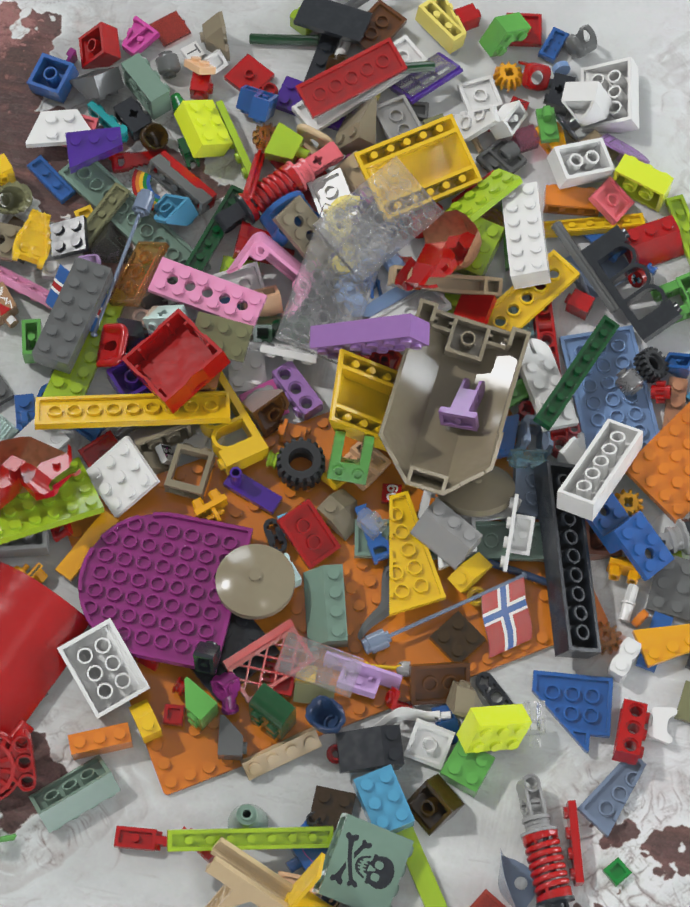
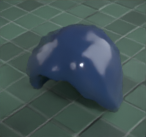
[305,695,346,734]

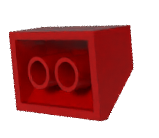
[624,215,684,266]

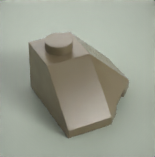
[199,11,230,61]
[317,488,358,541]
[446,680,483,717]

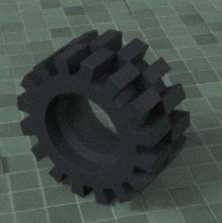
[633,347,669,384]

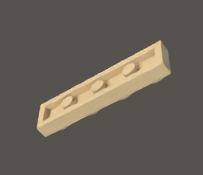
[240,727,322,781]

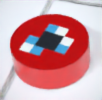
[628,270,647,288]

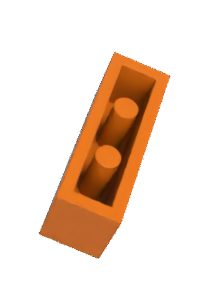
[543,184,599,217]
[68,722,133,760]

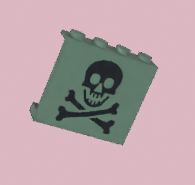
[312,813,414,907]

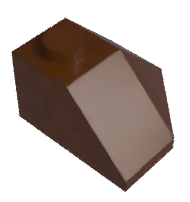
[241,389,290,438]

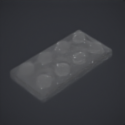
[274,631,364,698]

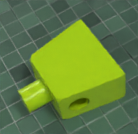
[264,122,311,164]

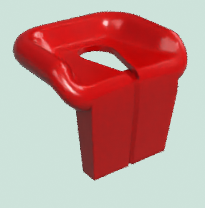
[96,323,129,368]

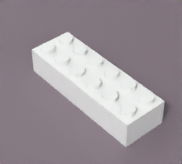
[502,182,551,290]
[557,419,643,521]

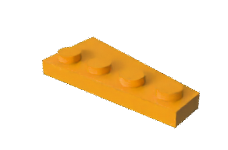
[632,624,690,668]

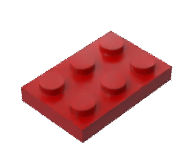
[276,499,341,569]

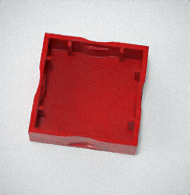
[122,308,231,414]

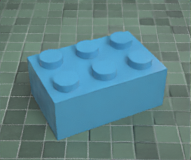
[352,764,415,833]

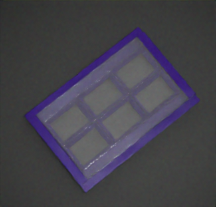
[389,52,463,104]

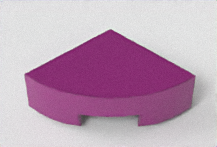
[66,47,78,64]

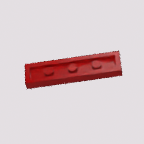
[563,800,584,886]

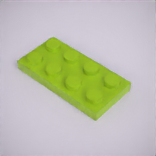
[445,168,523,222]

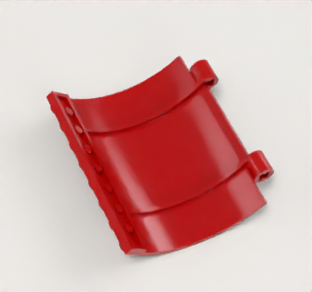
[0,562,89,744]

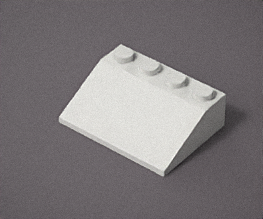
[581,57,639,133]
[57,618,150,719]

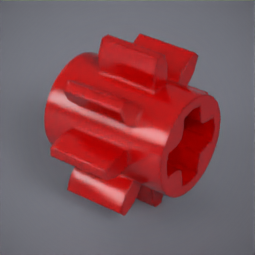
[651,380,671,404]

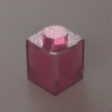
[510,124,540,153]

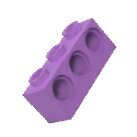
[272,361,323,421]

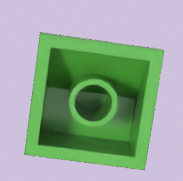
[184,677,219,730]

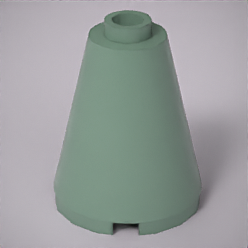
[228,804,268,828]

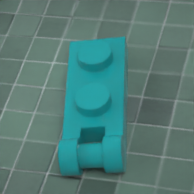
[87,100,129,143]

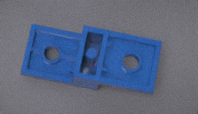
[586,492,675,581]

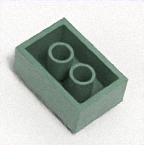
[121,53,172,120]

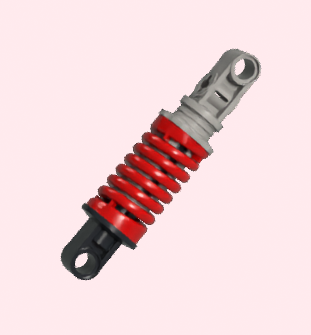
[516,774,575,907]

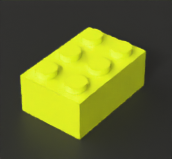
[174,99,233,158]
[613,154,674,212]
[456,704,532,753]

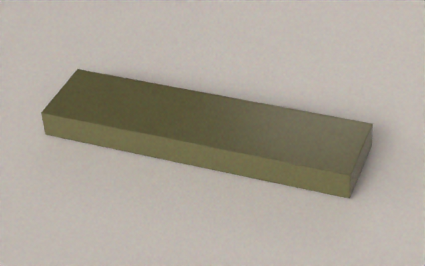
[87,182,131,247]

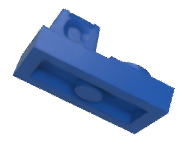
[14,393,35,433]

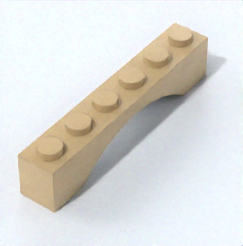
[387,265,503,298]

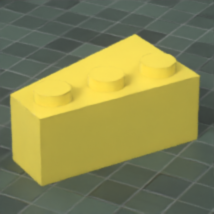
[415,0,467,54]

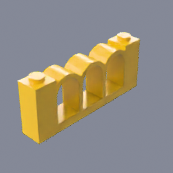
[198,371,269,476]

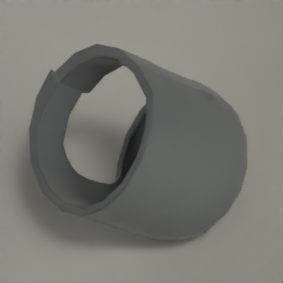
[565,24,597,58]

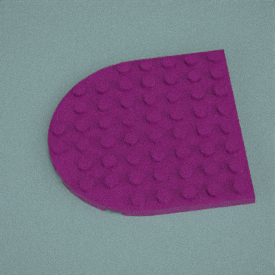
[78,512,253,674]

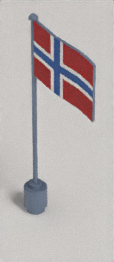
[361,572,532,659]

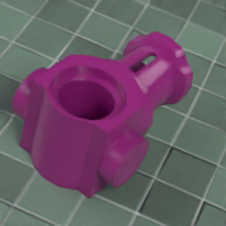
[211,672,241,715]

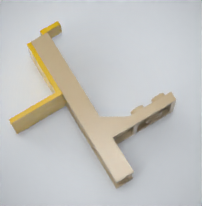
[205,837,333,907]

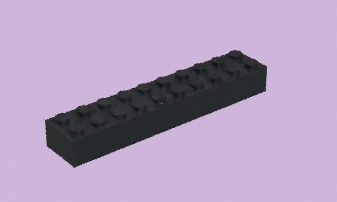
[533,461,602,659]

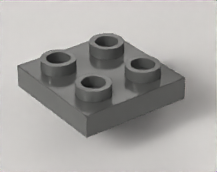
[476,138,527,174]

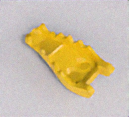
[12,208,51,270]

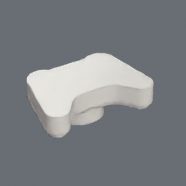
[647,707,677,745]

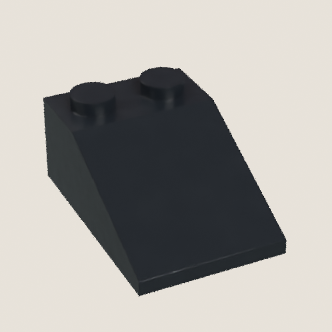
[335,724,405,774]

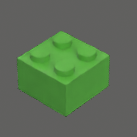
[440,740,495,797]

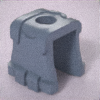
[513,415,554,463]

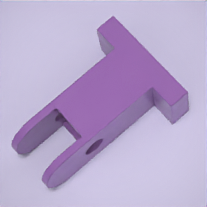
[438,378,485,431]

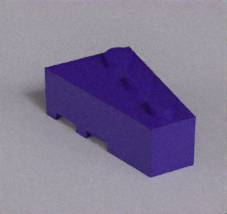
[65,127,123,174]

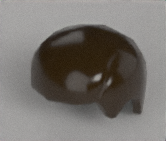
[139,122,169,152]

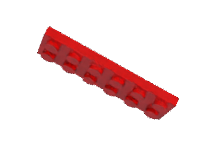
[295,37,408,119]

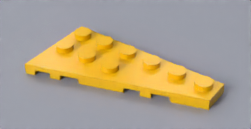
[389,490,446,616]

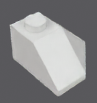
[556,432,586,465]

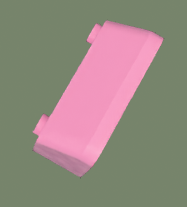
[226,232,312,316]

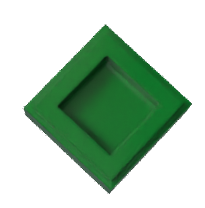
[602,857,632,887]

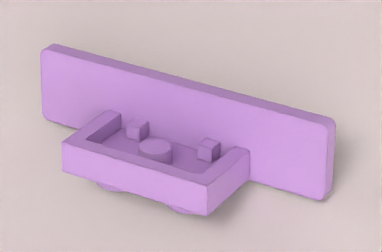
[323,651,403,699]

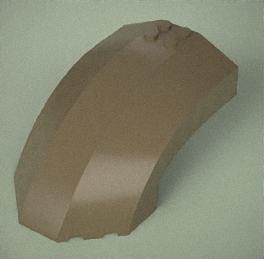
[378,298,531,496]

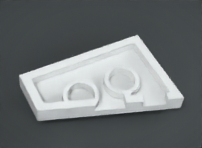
[452,105,500,143]

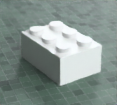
[547,137,615,189]

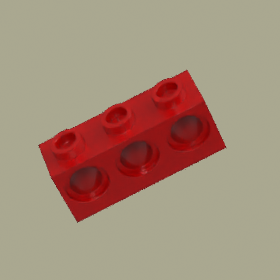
[612,698,650,765]

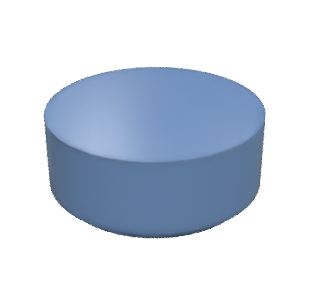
[552,61,571,75]

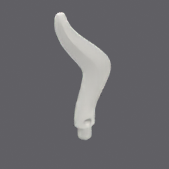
[371,707,451,727]

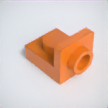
[277,418,307,444]

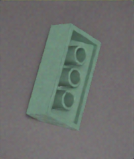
[303,564,348,649]
[28,755,121,833]

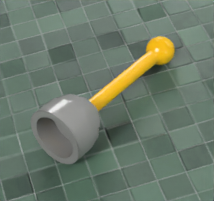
[364,661,411,677]

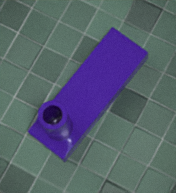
[223,467,283,515]

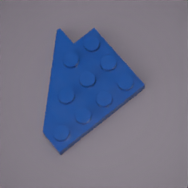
[532,670,613,753]

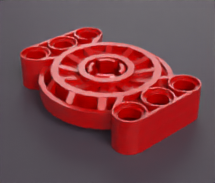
[0,729,37,801]

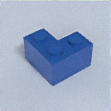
[236,85,279,123]

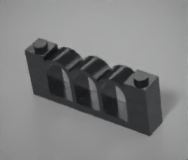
[581,225,683,343]

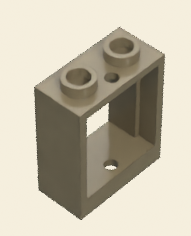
[164,443,215,500]

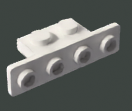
[500,493,535,572]

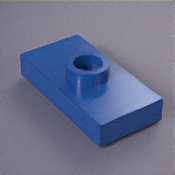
[538,27,570,64]

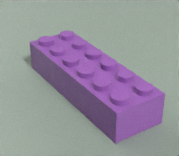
[310,313,430,359]

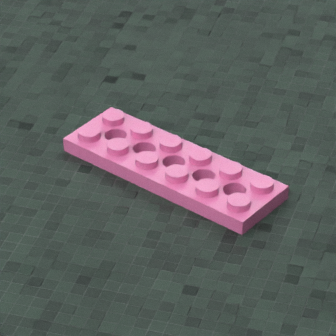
[148,257,267,327]

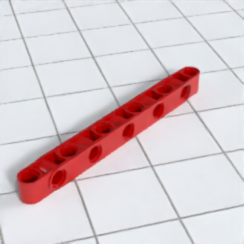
[529,284,569,459]

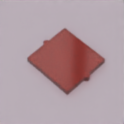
[149,11,191,47]

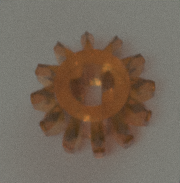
[252,122,277,153]
[598,622,622,655]

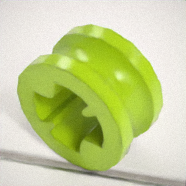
[266,450,279,469]

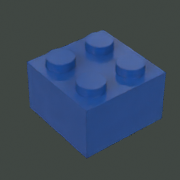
[27,53,79,104]

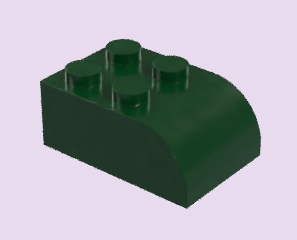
[249,683,296,741]

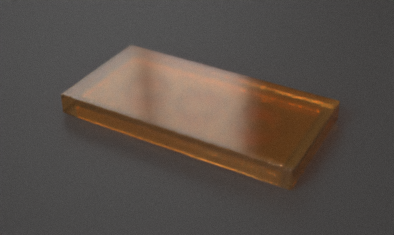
[108,241,169,307]

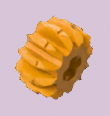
[493,61,523,92]
[615,489,644,516]

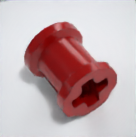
[517,400,535,422]

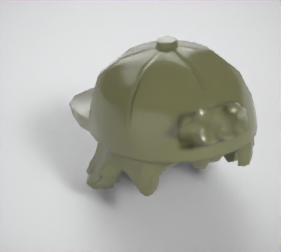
[0,181,33,215]

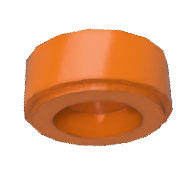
[631,609,649,628]

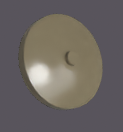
[437,466,515,517]
[215,544,295,620]

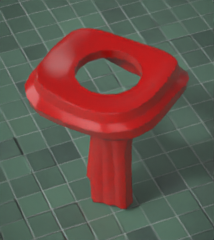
[518,61,551,91]

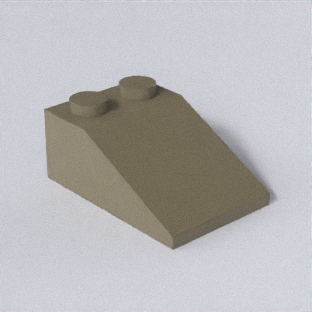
[335,96,377,155]

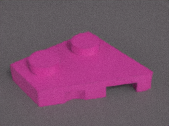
[122,16,160,56]

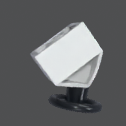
[555,81,612,143]

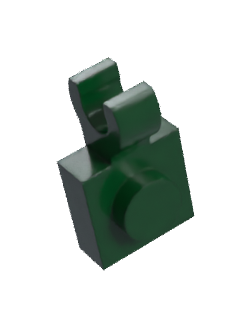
[177,137,200,170]

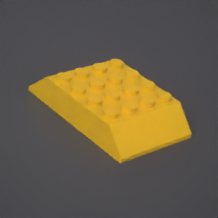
[354,114,482,221]
[329,349,398,452]

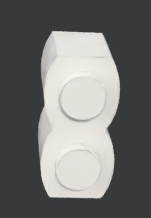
[607,637,641,683]

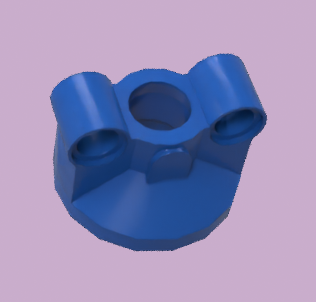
[259,190,321,247]

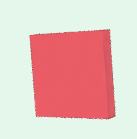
[588,176,635,225]

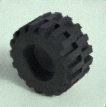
[277,437,325,491]

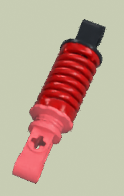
[214,141,344,234]

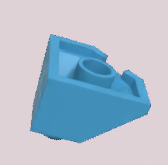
[154,193,199,226]

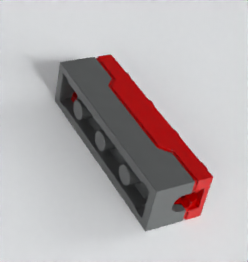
[147,150,217,216]

